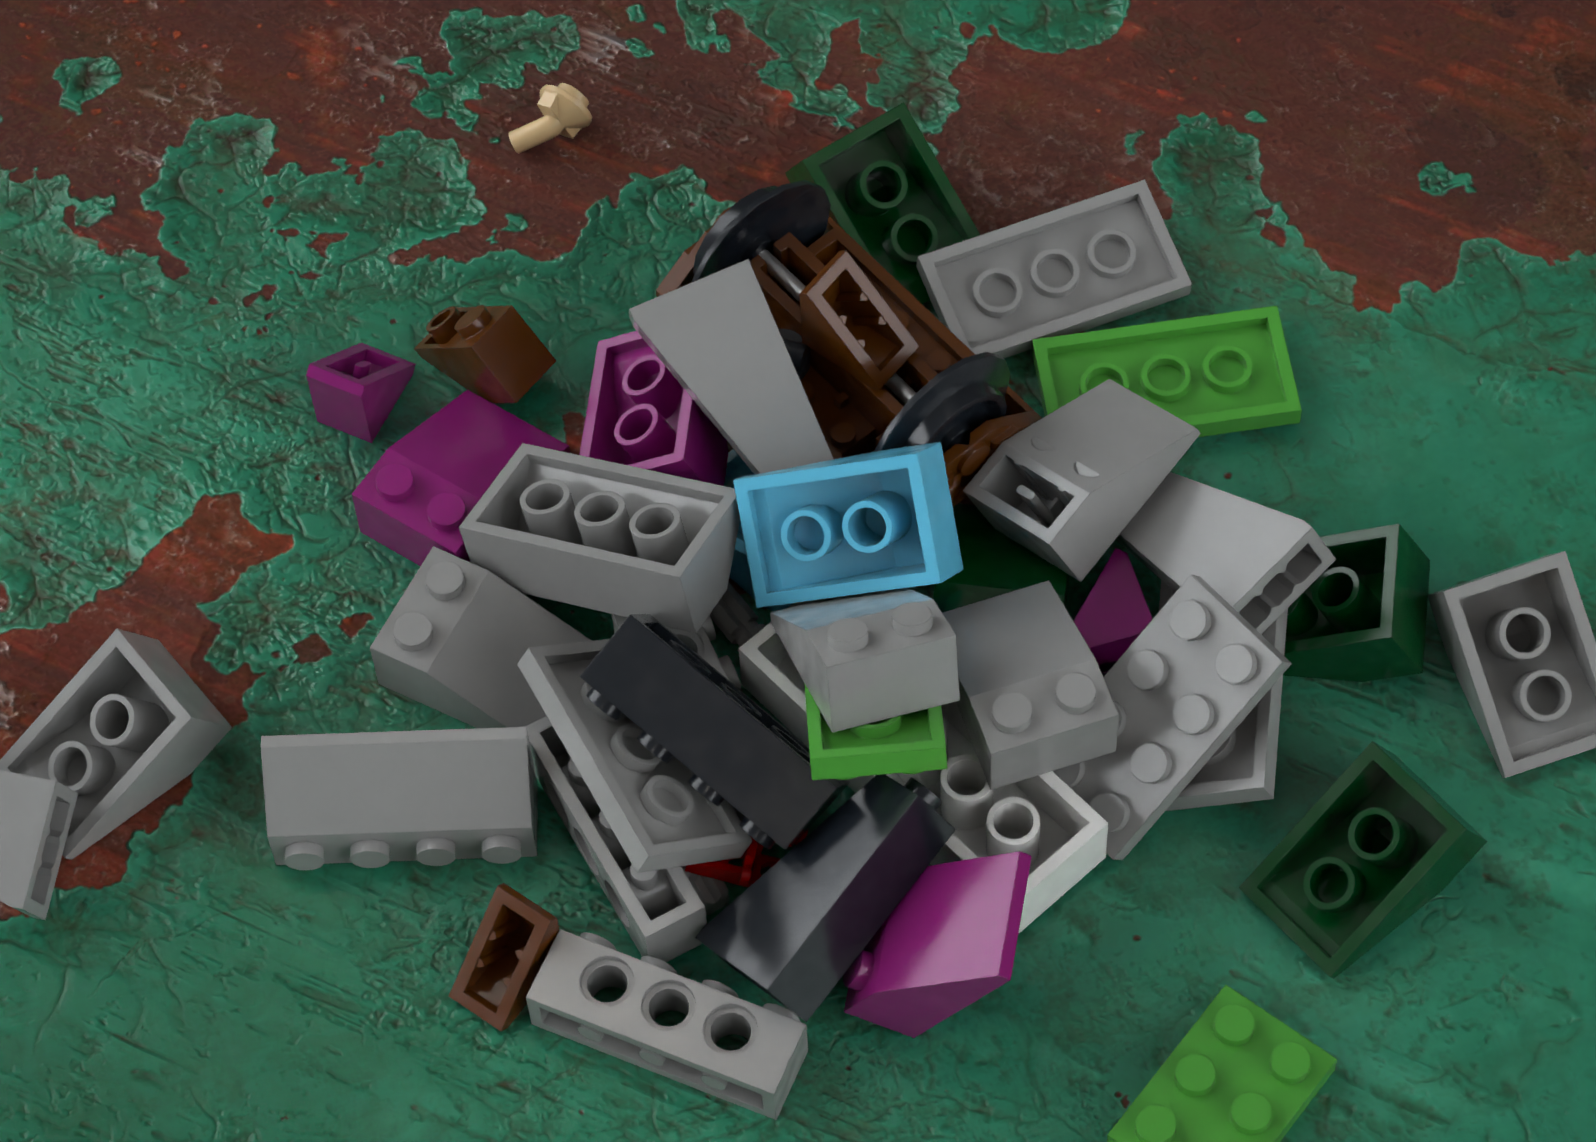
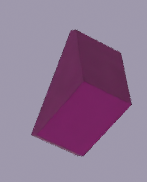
[306,343,416,443]
[1074,548,1153,665]

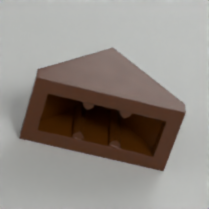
[799,250,919,390]
[449,883,559,1031]

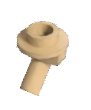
[509,83,592,154]

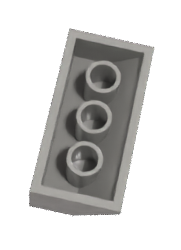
[459,443,740,633]
[261,727,538,870]

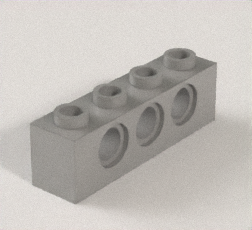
[525,716,707,962]
[526,929,808,1120]

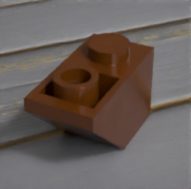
[414,305,556,403]

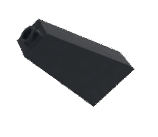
[695,774,956,1022]

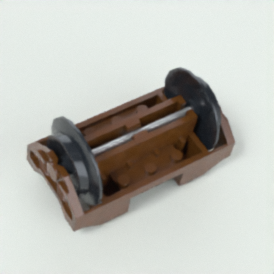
[656,180,1042,507]

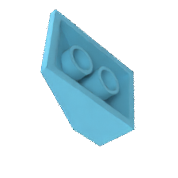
[733,442,964,608]

